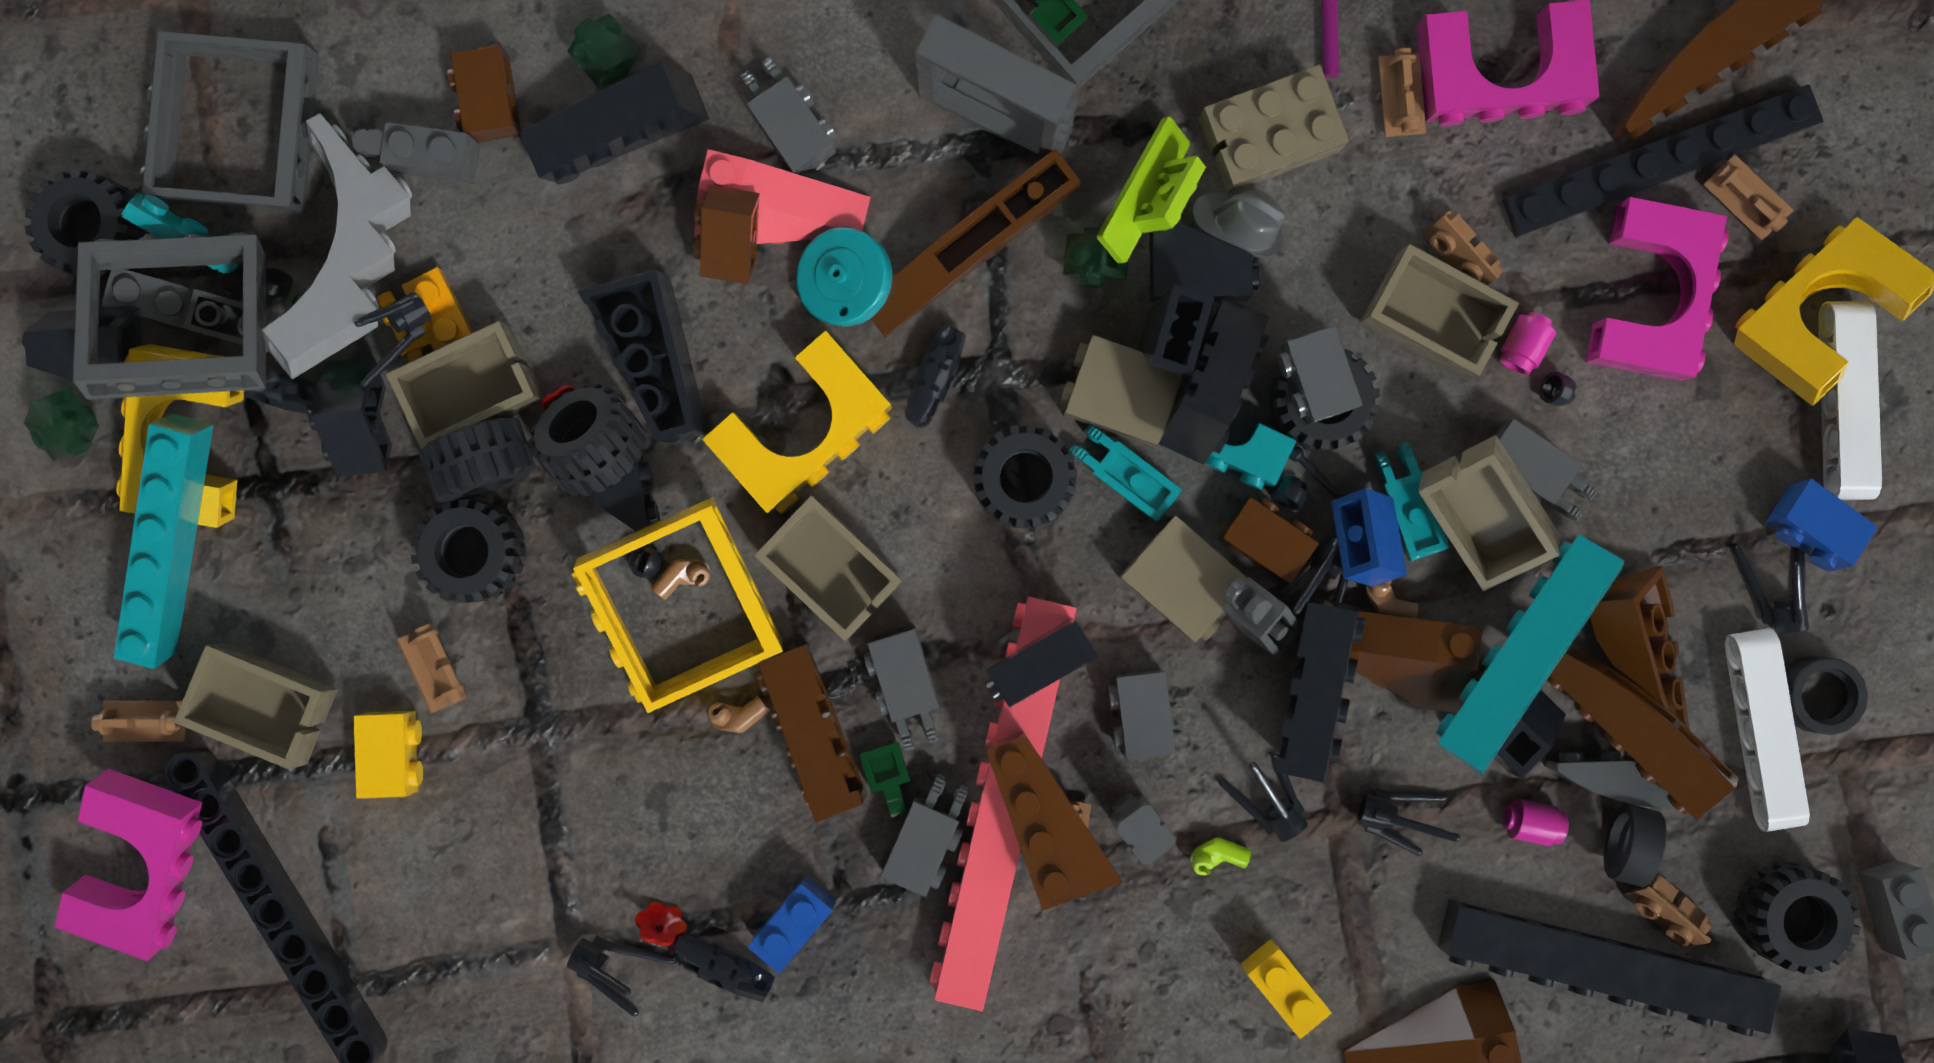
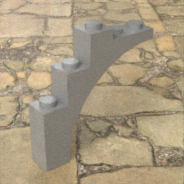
[262,113,412,379]

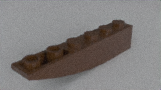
[1611,0,1827,142]
[870,149,1081,338]
[1547,645,1738,821]

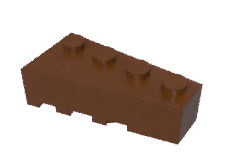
[756,643,867,823]
[985,731,1122,911]

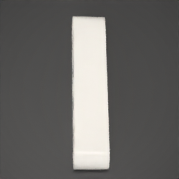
[1818,300,1882,500]
[1725,628,1810,832]

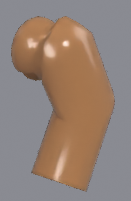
[650,559,711,600]
[1365,580,1418,618]
[707,695,771,733]

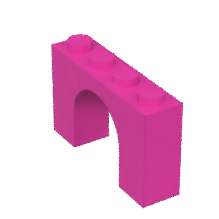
[1416,0,1599,126]
[1586,197,1729,381]
[55,769,202,962]

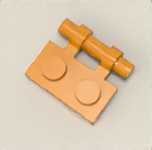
[377,267,474,363]

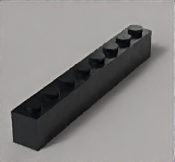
[1437,899,1782,1036]

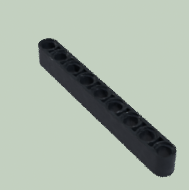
[165,749,388,1063]

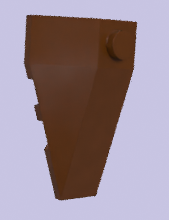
[1587,566,1689,729]
[1342,978,1522,1063]

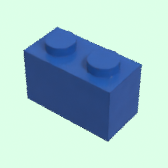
[1765,479,1878,571]
[1331,488,1407,587]
[748,875,836,974]

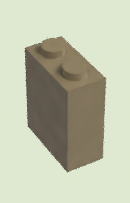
[1059,335,1183,448]
[1118,515,1248,643]

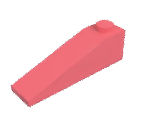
[694,149,871,244]

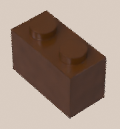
[447,45,522,143]
[694,185,760,284]
[1217,496,1319,584]

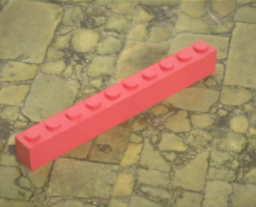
[929,596,1077,1012]

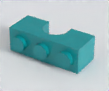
[1163,393,1296,490]

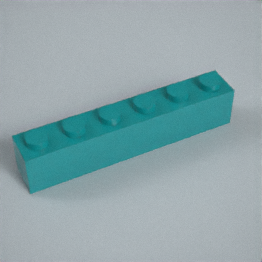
[113,413,214,669]
[1436,534,1624,775]

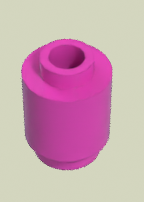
[1499,312,1556,376]
[1502,798,1569,847]

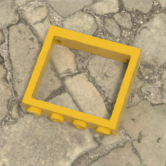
[571,497,783,713]

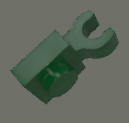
[1026,0,1088,48]
[859,741,911,817]

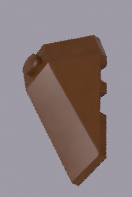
[1350,611,1483,714]

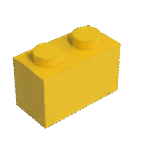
[354,711,423,799]
[1240,939,1332,1039]

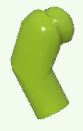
[1190,837,1252,876]

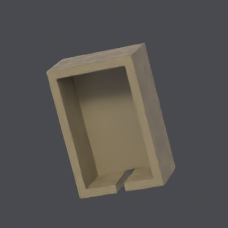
[1198,65,1349,194]
[1360,244,1519,381]
[386,321,544,449]
[1418,435,1560,591]
[754,495,904,641]
[174,643,338,770]

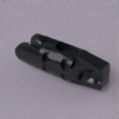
[904,325,966,429]
[223,355,316,414]
[672,935,775,1002]

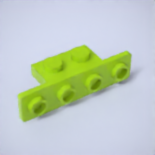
[1097,116,1206,263]

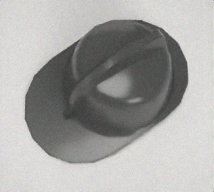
[1192,190,1286,258]

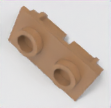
[1378,48,1426,137]
[1703,154,1794,240]
[1422,210,1504,286]
[396,624,467,714]
[91,700,186,742]
[1622,872,1712,947]

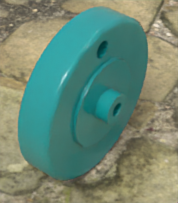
[796,227,893,327]

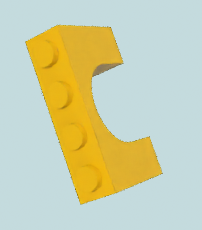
[1734,217,1934,406]
[702,330,892,514]
[116,344,244,528]

